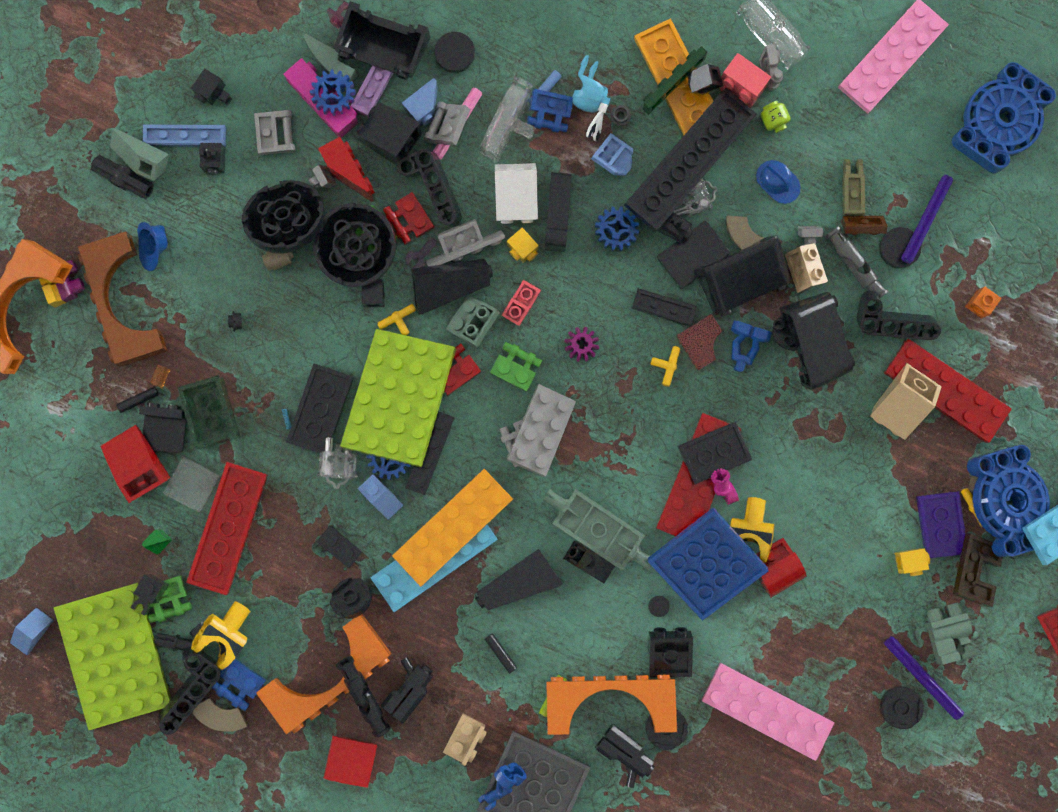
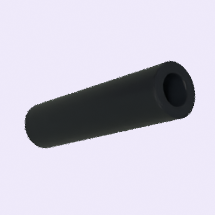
[116,386,159,413]
[484,633,518,674]

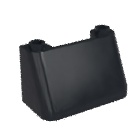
[334,1,431,80]
[695,235,791,317]
[779,292,855,390]

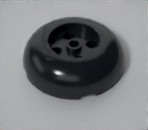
[242,180,325,254]
[313,203,396,287]

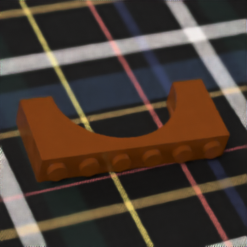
[78,231,168,367]

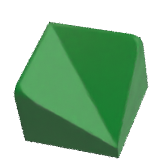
[142,529,172,554]

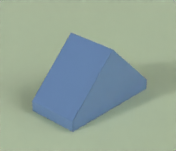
[10,608,54,655]

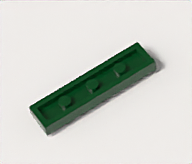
[643,46,707,115]

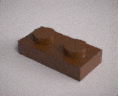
[841,216,888,235]

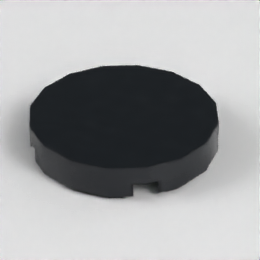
[435,32,475,73]
[879,227,921,268]
[330,578,372,619]
[880,686,924,729]
[645,709,688,750]

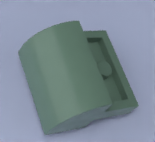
[446,295,500,348]

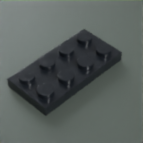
[286,364,354,455]

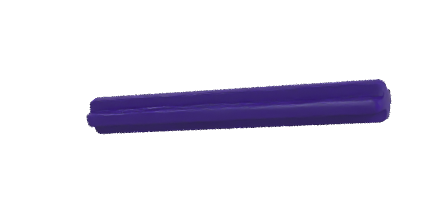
[901,175,953,264]
[884,636,964,720]

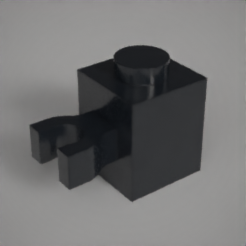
[191,68,232,105]
[199,143,225,175]
[130,574,169,616]

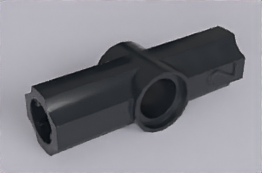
[90,155,154,200]

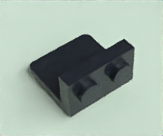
[139,403,188,453]

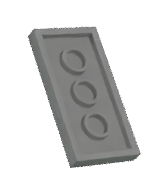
[507,384,576,477]

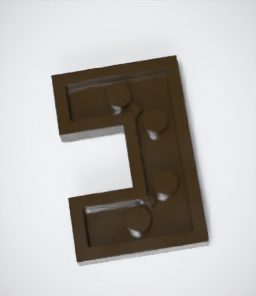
[953,533,1003,607]

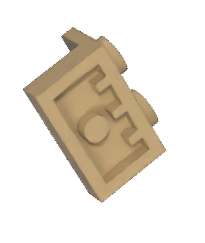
[785,243,828,293]
[443,713,487,766]

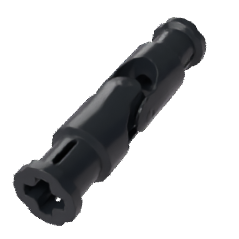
[336,656,391,738]

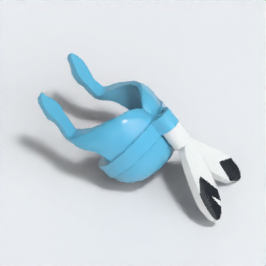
[572,55,610,141]

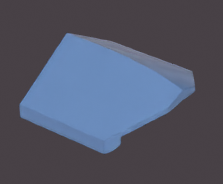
[591,133,633,176]

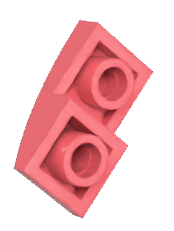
[502,280,541,326]

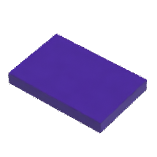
[916,491,966,558]

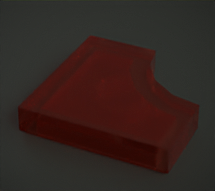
[676,314,722,371]

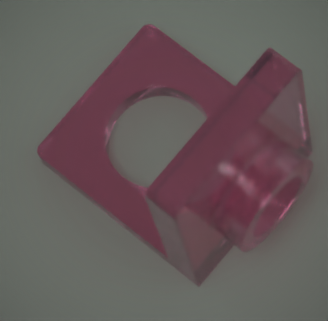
[327,1,349,29]

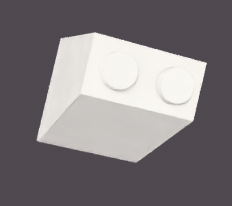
[495,163,538,224]

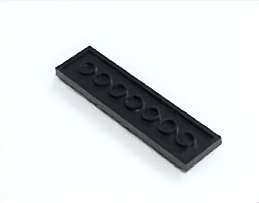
[624,88,756,233]

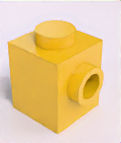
[507,228,539,263]
[895,548,930,576]

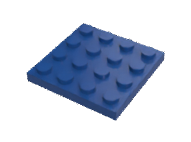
[648,507,769,621]

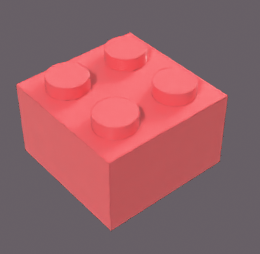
[720,53,771,108]

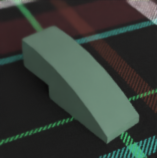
[304,34,357,88]

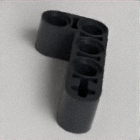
[397,149,462,226]
[545,172,572,252]
[856,291,941,340]
[158,647,220,735]

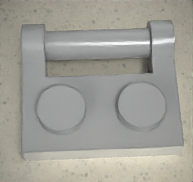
[423,102,470,146]
[254,110,296,155]

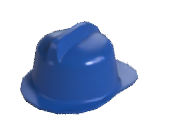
[756,160,801,204]
[137,222,168,271]

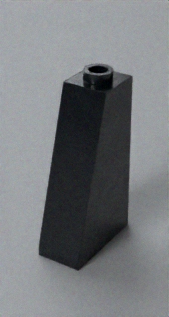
[411,259,493,315]
[475,549,563,610]

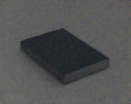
[656,220,731,289]
[677,421,752,485]

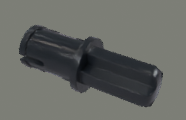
[154,633,193,651]

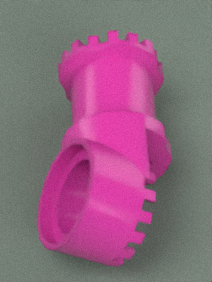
[711,468,739,505]

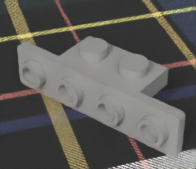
[426,219,505,266]

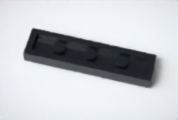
[405,411,455,495]

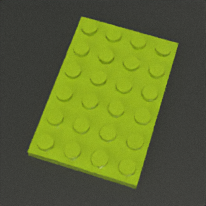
[340,329,456,467]
[54,583,171,730]

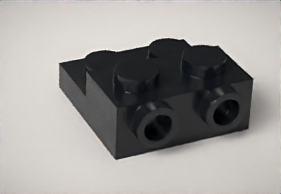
[649,627,693,677]

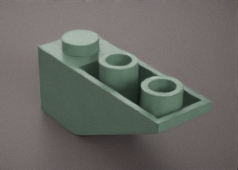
[110,128,169,181]

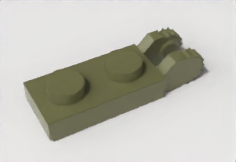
[843,159,865,216]

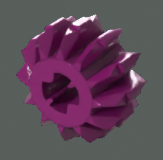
[564,327,599,362]

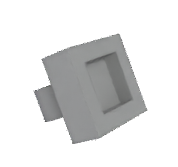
[309,165,337,188]
[798,226,823,245]

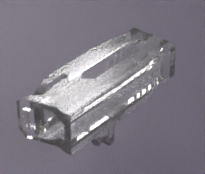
[737,0,811,70]
[480,77,536,161]

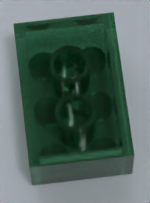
[177,375,240,450]

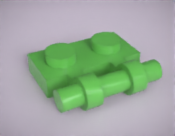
[490,342,543,392]
[148,575,192,623]

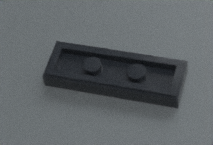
[632,288,697,327]

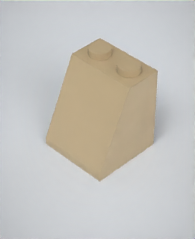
[870,363,941,440]

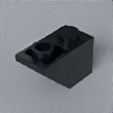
[563,541,615,584]

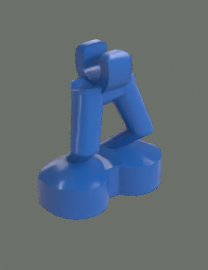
[731,320,772,372]
[478,763,527,811]

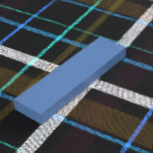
[143,125,226,147]

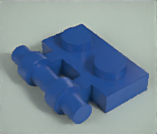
[527,89,573,133]
[212,659,267,711]

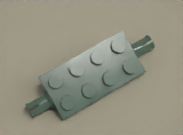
[543,489,651,571]

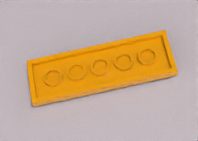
[634,18,713,135]
[392,468,513,587]

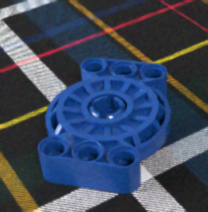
[952,62,1056,173]
[967,445,1050,557]

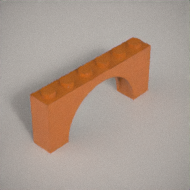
[0,239,73,374]
[256,614,392,734]
[546,675,677,735]

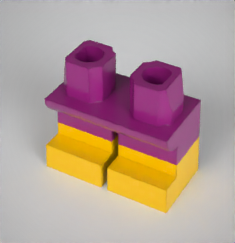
[39,260,86,308]

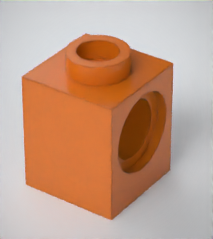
[965,286,1002,319]

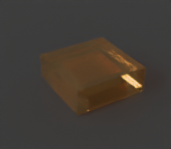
[150,364,170,389]

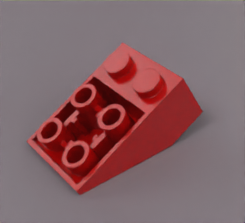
[318,137,375,202]
[100,424,171,503]

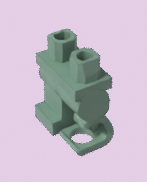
[925,603,981,665]

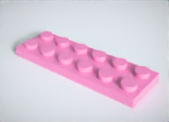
[838,0,949,114]
[701,663,834,761]

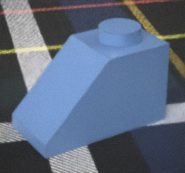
[402,78,438,126]
[357,474,404,520]

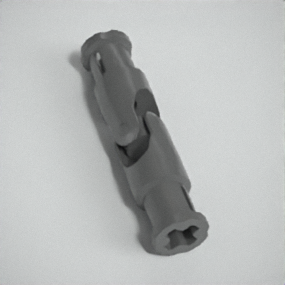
[825,226,889,302]

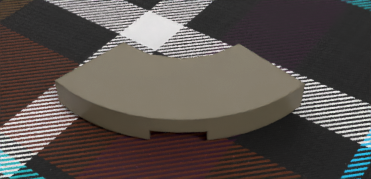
[726,216,764,250]
[192,698,249,732]

